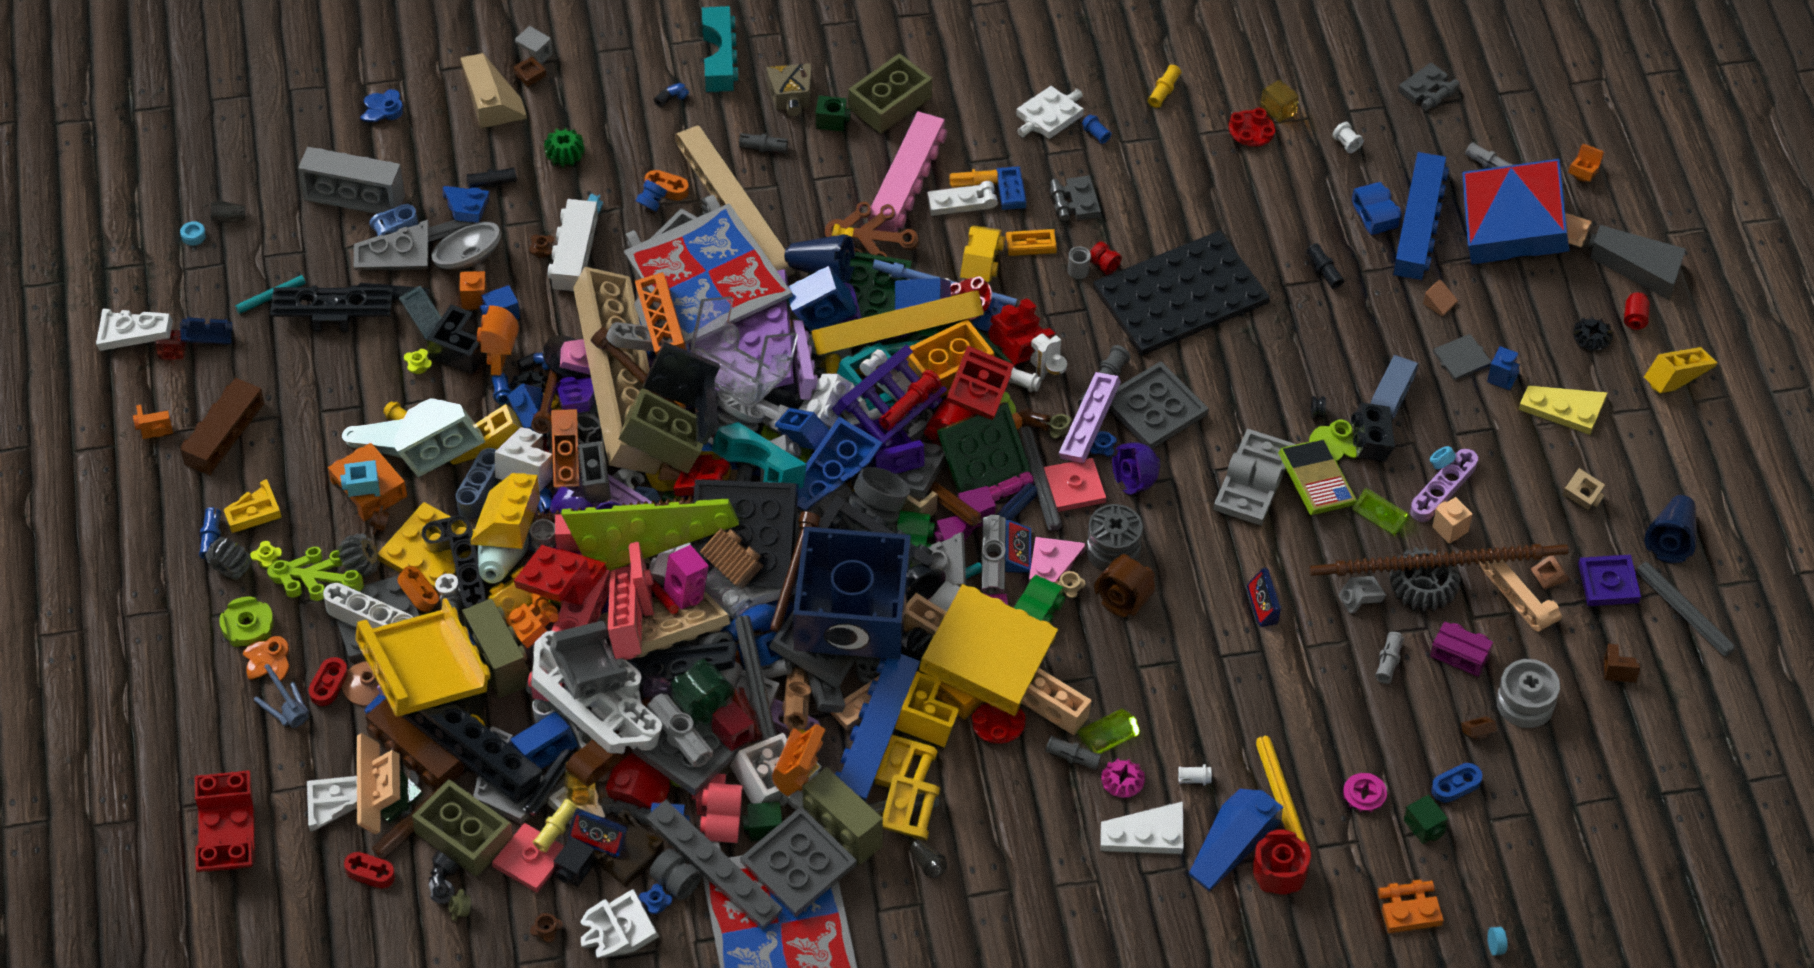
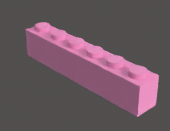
[868,112,947,233]

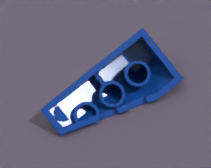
[797,417,883,511]
[1189,789,1283,892]

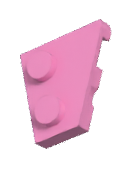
[1029,537,1085,583]

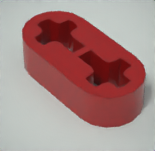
[344,852,395,889]

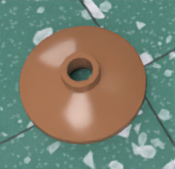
[342,661,380,707]

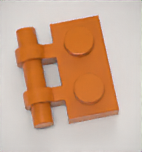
[505,593,559,649]
[1378,879,1443,933]

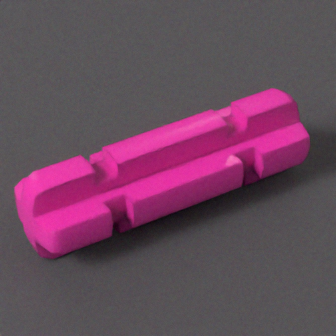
[989,471,1034,502]

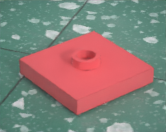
[1044,458,1106,512]
[629,542,654,617]
[492,823,564,893]

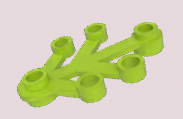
[267,547,364,601]

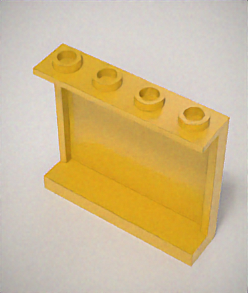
[919,584,1058,716]
[355,598,490,717]

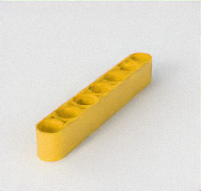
[811,290,984,355]

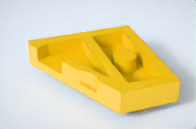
[223,479,282,533]

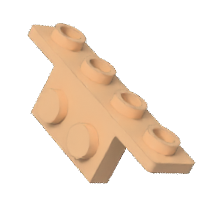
[357,733,400,834]

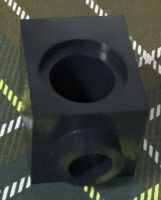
[553,837,596,887]

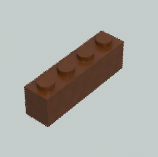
[180,378,265,475]
[365,699,465,789]

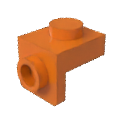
[1568,144,1604,181]
[133,405,173,439]

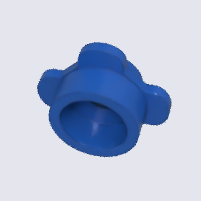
[1090,431,1117,456]
[639,884,672,914]

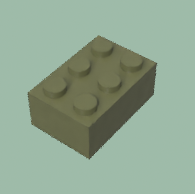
[848,53,932,134]
[618,388,703,474]
[462,598,530,699]
[802,767,883,866]
[412,780,512,877]

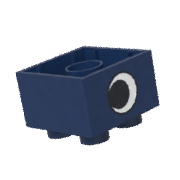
[793,527,911,659]

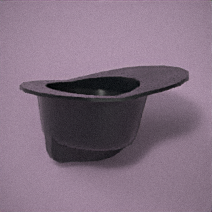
[906,564,946,604]

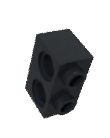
[1350,402,1395,462]

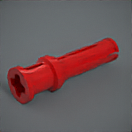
[879,370,942,431]

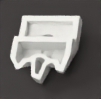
[580,889,659,958]

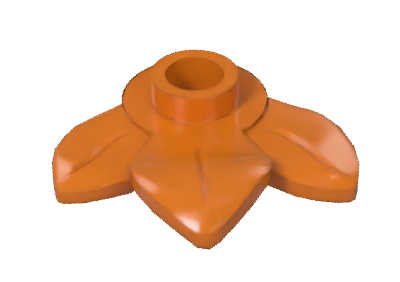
[243,636,289,681]

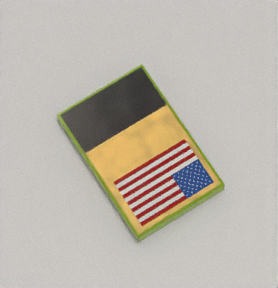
[1278,439,1357,515]

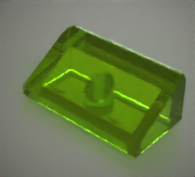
[1352,487,1411,535]
[1078,708,1139,754]

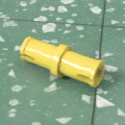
[532,799,578,853]

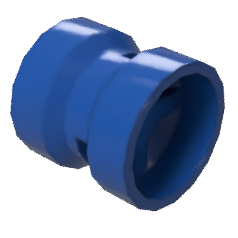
[635,179,668,212]

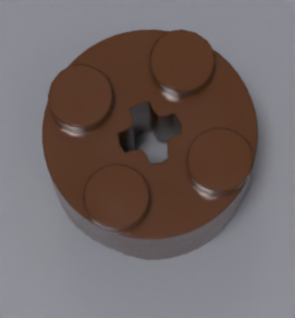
[1094,554,1155,617]

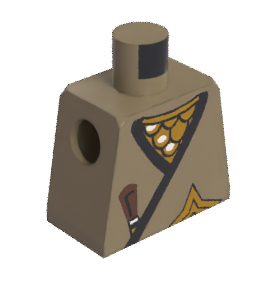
[766,63,811,116]

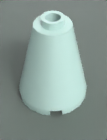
[477,534,529,583]

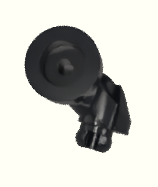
[428,851,460,904]

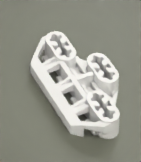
[531,631,662,754]

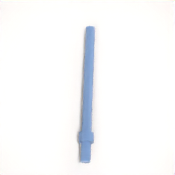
[872,259,1017,307]

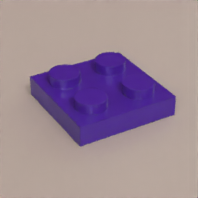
[1578,555,1641,606]

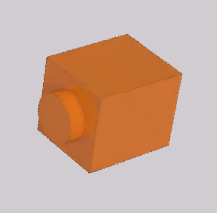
[460,271,487,310]

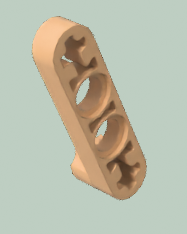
[1479,560,1562,632]

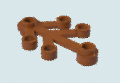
[825,202,919,257]

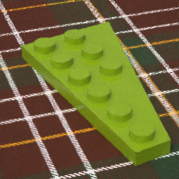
[561,499,739,571]

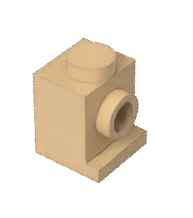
[1562,468,1605,511]

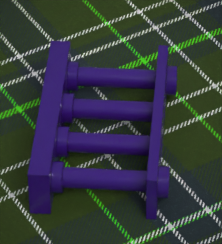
[831,344,947,450]

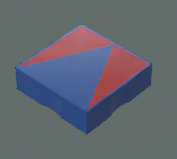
[1462,159,1570,264]

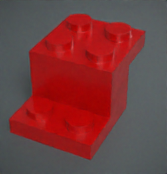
[945,346,1014,420]
[514,545,607,606]

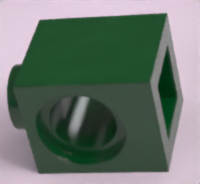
[816,96,851,132]

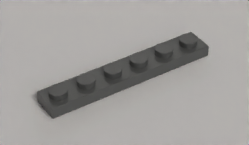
[646,800,783,930]

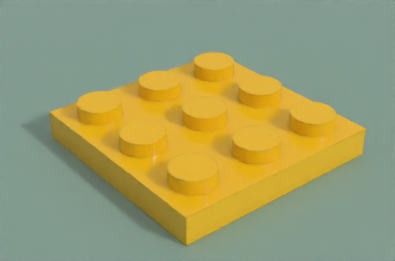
[378,502,478,595]

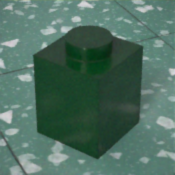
[1403,794,1448,844]
[742,801,782,842]

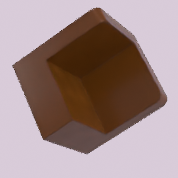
[1604,644,1640,683]

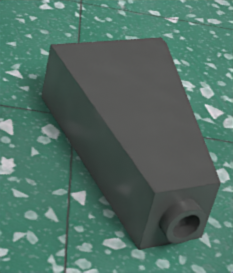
[1588,225,1686,300]

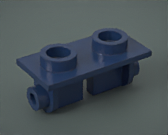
[180,317,233,344]

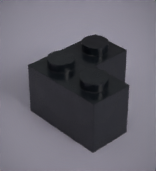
[426,304,485,375]

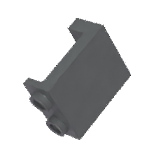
[550,621,628,699]

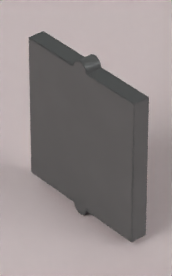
[1433,334,1491,381]

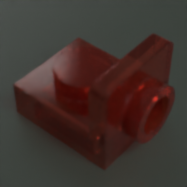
[156,330,186,360]

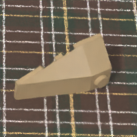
[460,53,527,128]

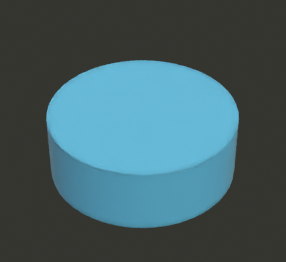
[180,221,206,246]
[1430,446,1456,469]
[1488,927,1508,955]

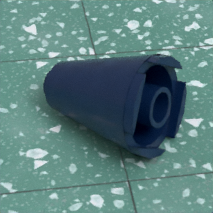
[784,234,855,283]
[1644,495,1697,563]

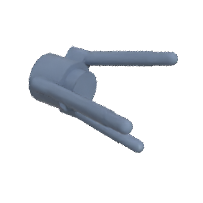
[254,664,309,728]

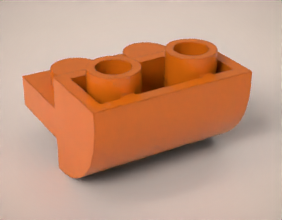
[477,305,519,376]
[772,724,825,797]

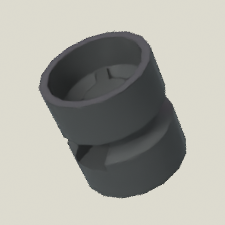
[649,848,702,900]

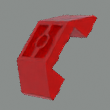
[195,770,255,872]

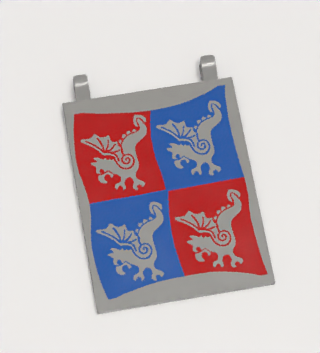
[624,195,793,345]
[702,841,857,968]

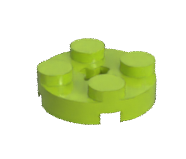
[219,597,274,647]

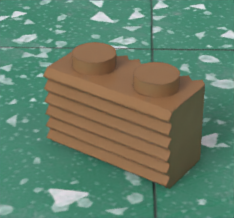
[700,528,763,589]

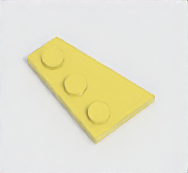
[1519,386,1607,435]

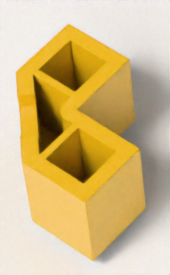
[960,225,1005,282]

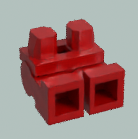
[989,298,1056,365]

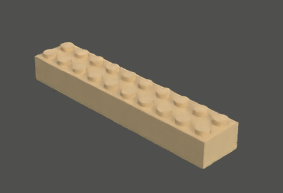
[573,267,663,474]

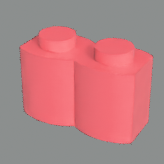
[700,783,743,843]

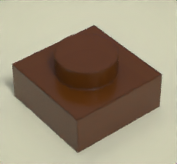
[513,56,547,87]
[1461,716,1497,740]

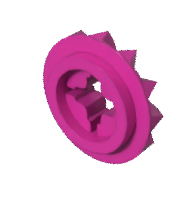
[1101,758,1145,798]
[1344,773,1387,812]

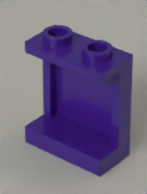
[854,419,925,474]

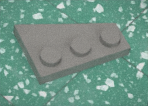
[354,220,429,270]
[910,532,966,586]

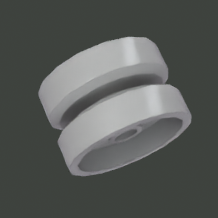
[1497,659,1560,728]

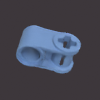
[370,204,419,236]

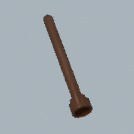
[590,327,680,407]
[531,369,559,434]
[770,511,821,633]

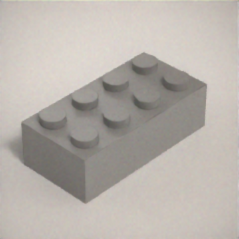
[298,147,405,214]

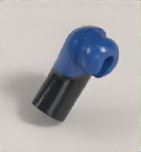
[654,83,689,107]
[517,353,550,371]

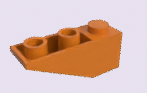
[551,409,580,487]

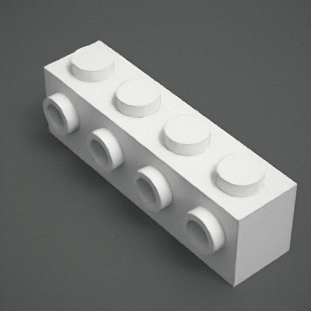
[548,199,598,291]

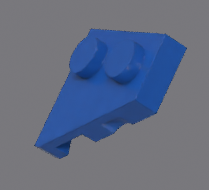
[443,186,489,223]

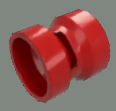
[1090,241,1122,275]

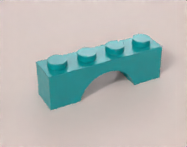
[702,6,738,92]
[712,422,807,488]

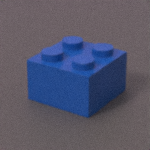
[788,266,857,331]

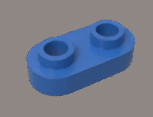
[1431,763,1483,802]

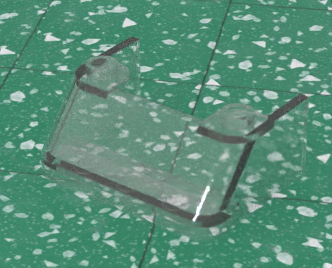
[689,296,798,405]

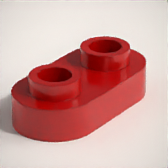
[309,657,348,706]

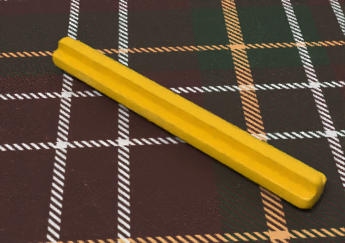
[1256,736,1307,843]

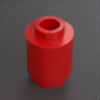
[1624,292,1650,330]

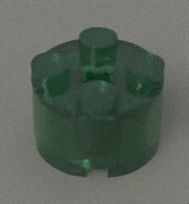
[671,659,735,725]

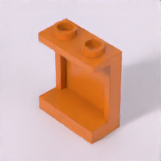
[328,443,407,522]

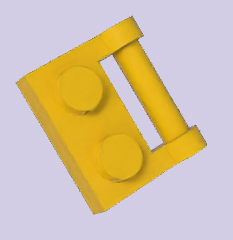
[875,735,938,794]
[882,774,940,841]

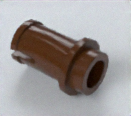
[1019,408,1051,431]

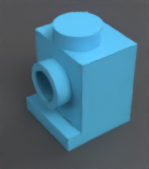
[341,460,380,497]

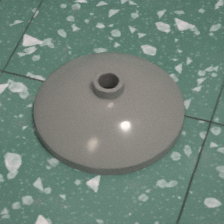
[432,222,501,270]

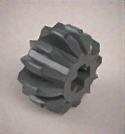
[338,533,380,577]
[205,537,252,580]

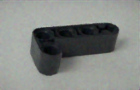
[422,515,488,608]

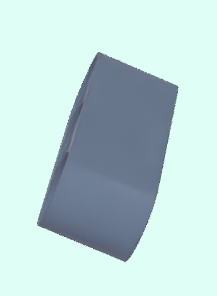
[1370,355,1419,420]
[456,448,499,520]

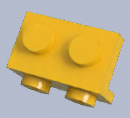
[487,566,532,618]

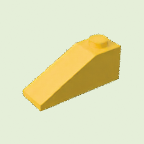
[1644,347,1718,393]
[450,404,523,465]

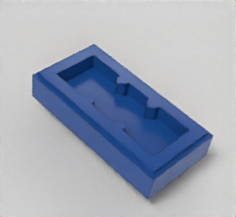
[996,166,1026,210]

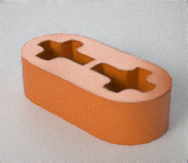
[645,170,689,201]
[397,566,439,612]

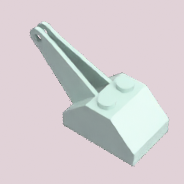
[342,398,485,477]

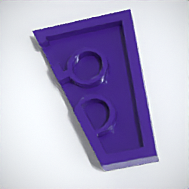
[556,377,596,413]

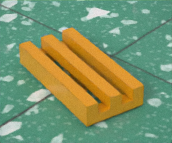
[1006,229,1057,256]

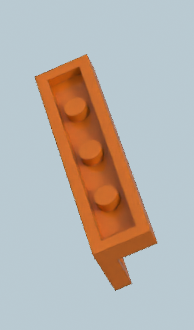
[635,272,687,356]

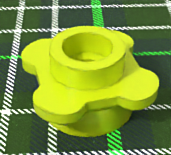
[404,349,432,374]
[250,541,282,568]

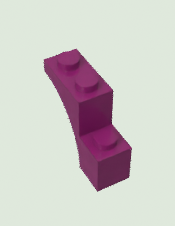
[933,486,996,543]

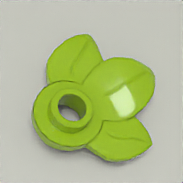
[1309,419,1357,462]

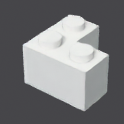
[495,427,552,492]
[730,733,787,804]

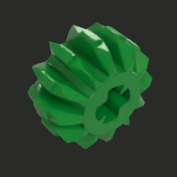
[544,127,585,167]

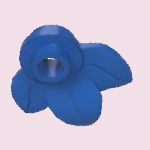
[360,89,403,122]

